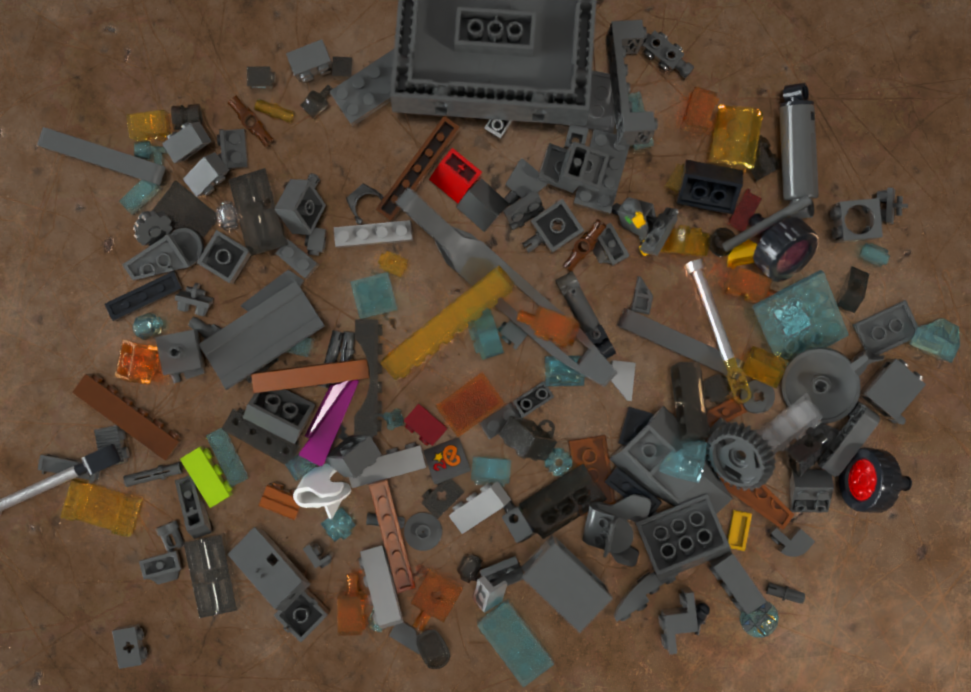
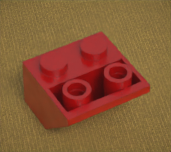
[429,148,482,204]

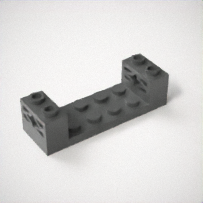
[606,20,658,145]

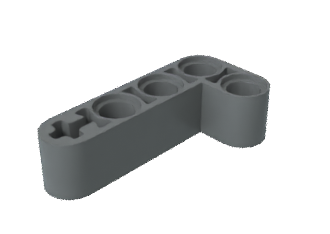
[818,401,880,477]

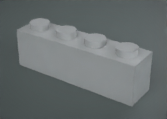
[334,220,413,248]
[349,442,427,488]
[358,545,404,629]

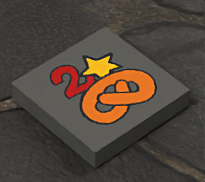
[423,437,471,484]

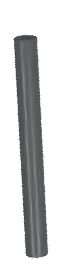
[722,195,812,252]

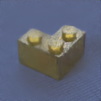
[660,225,709,256]

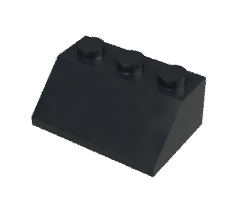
[676,159,743,214]

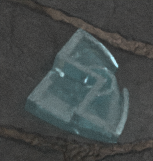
[659,441,707,483]

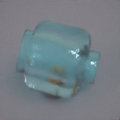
[132,312,163,340]

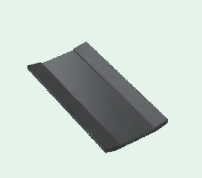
[198,281,325,390]

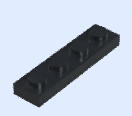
[104,271,183,321]

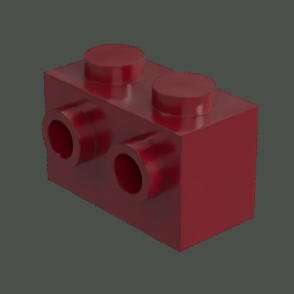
[404,403,448,446]

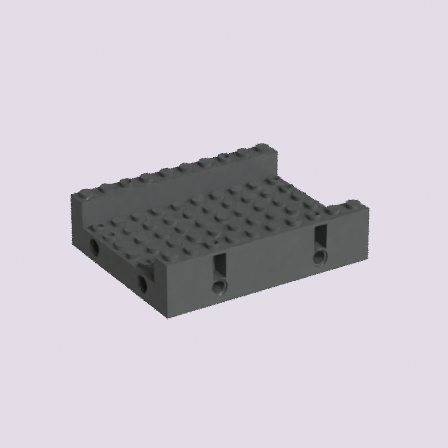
[390,0,596,126]

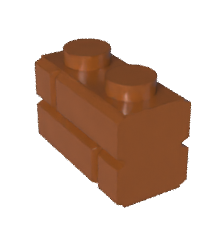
[259,482,301,520]

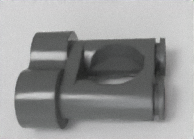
[155,520,185,553]

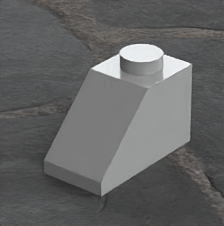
[611,360,636,401]

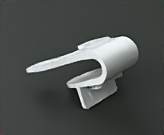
[294,463,351,519]

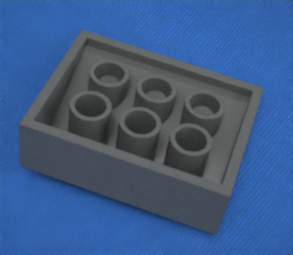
[636,494,731,581]

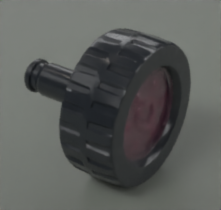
[749,213,819,282]

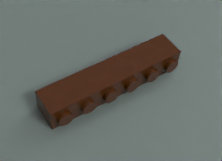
[376,116,460,222]
[72,373,182,461]

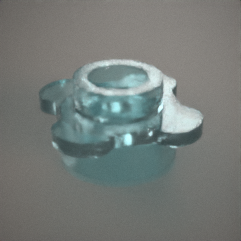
[383,408,404,430]

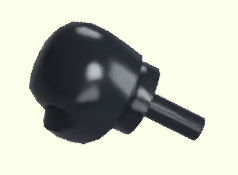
[695,601,710,635]

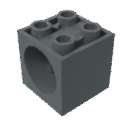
[830,198,883,243]

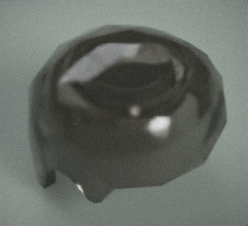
[708,227,735,258]

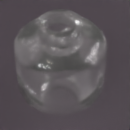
[215,201,242,231]

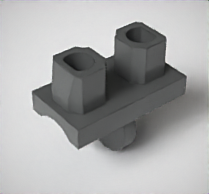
[877,188,908,224]
[175,283,214,316]

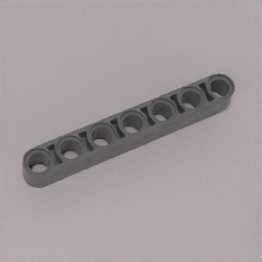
[37,127,166,185]
[617,308,745,380]

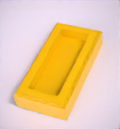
[727,509,752,551]

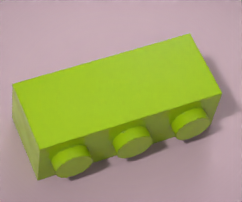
[180,446,233,508]

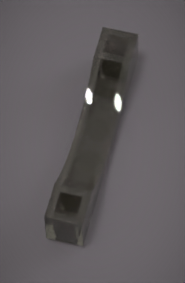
[354,319,383,436]

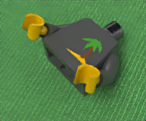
[612,197,657,256]

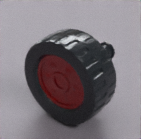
[839,448,912,513]

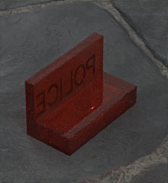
[726,188,762,232]

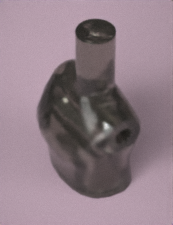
[300,85,333,118]

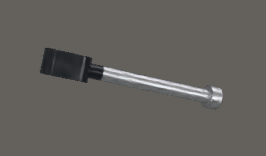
[0,444,122,516]

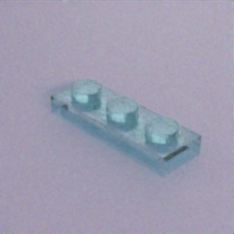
[206,427,249,487]

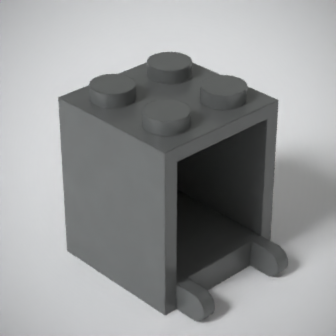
[860,358,926,425]

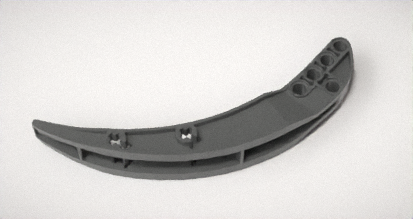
[395,187,618,387]

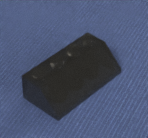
[519,463,607,539]

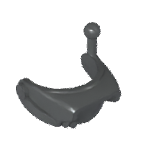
[346,183,384,225]

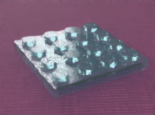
[752,270,849,371]

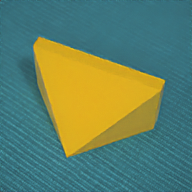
[727,240,757,268]

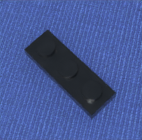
[605,466,662,517]

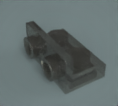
[738,135,780,181]

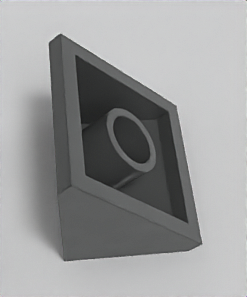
[456,178,510,232]

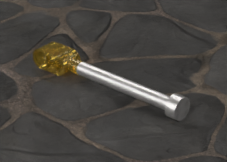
[685,259,751,404]

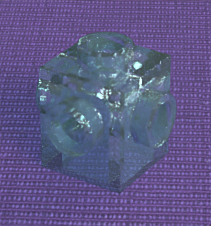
[545,448,572,476]
[321,507,356,542]

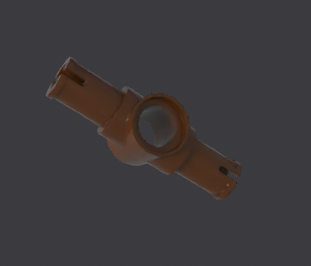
[227,95,274,147]
[563,219,607,272]

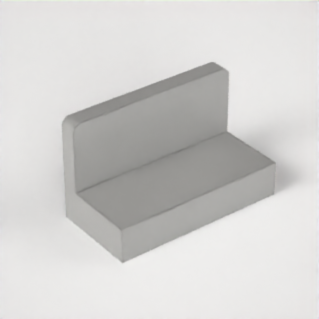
[473,576,508,613]

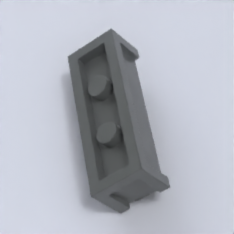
[37,454,100,484]

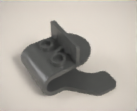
[582,494,651,567]

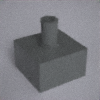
[155,330,205,375]

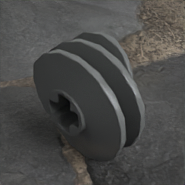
[740,379,775,414]

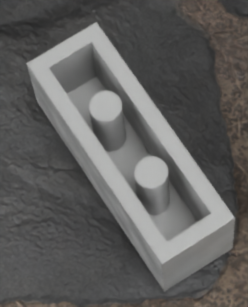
[449,481,511,534]

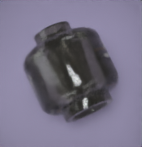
[457,553,485,583]

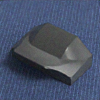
[593,223,630,265]
[849,348,885,376]
[139,550,182,584]

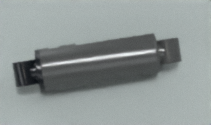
[779,83,819,219]

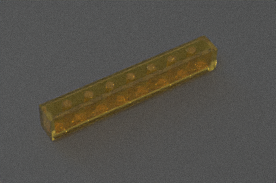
[380,265,514,381]

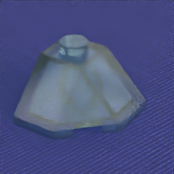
[910,318,960,363]

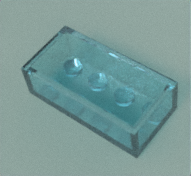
[477,599,554,688]

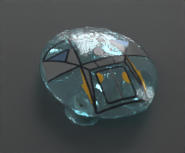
[740,601,779,638]

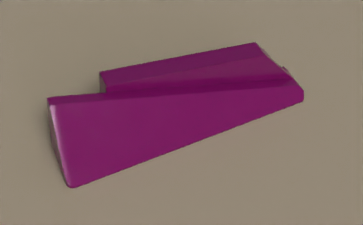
[299,380,359,467]

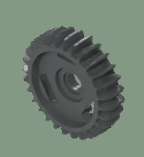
[705,421,776,491]

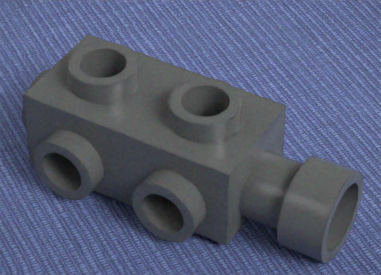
[642,30,695,79]

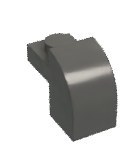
[768,526,815,557]

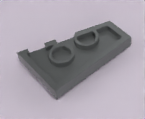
[122,234,192,280]

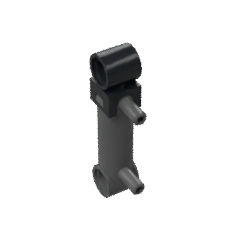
[555,271,616,359]

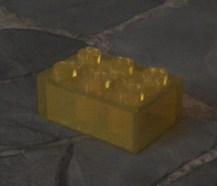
[709,105,763,170]

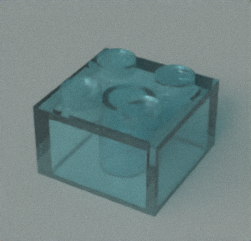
[350,272,399,320]

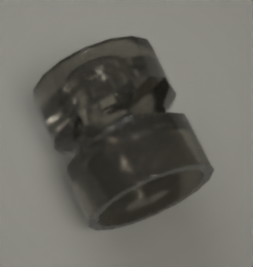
[171,104,203,131]

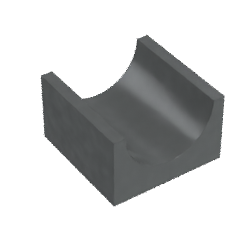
[521,534,613,633]

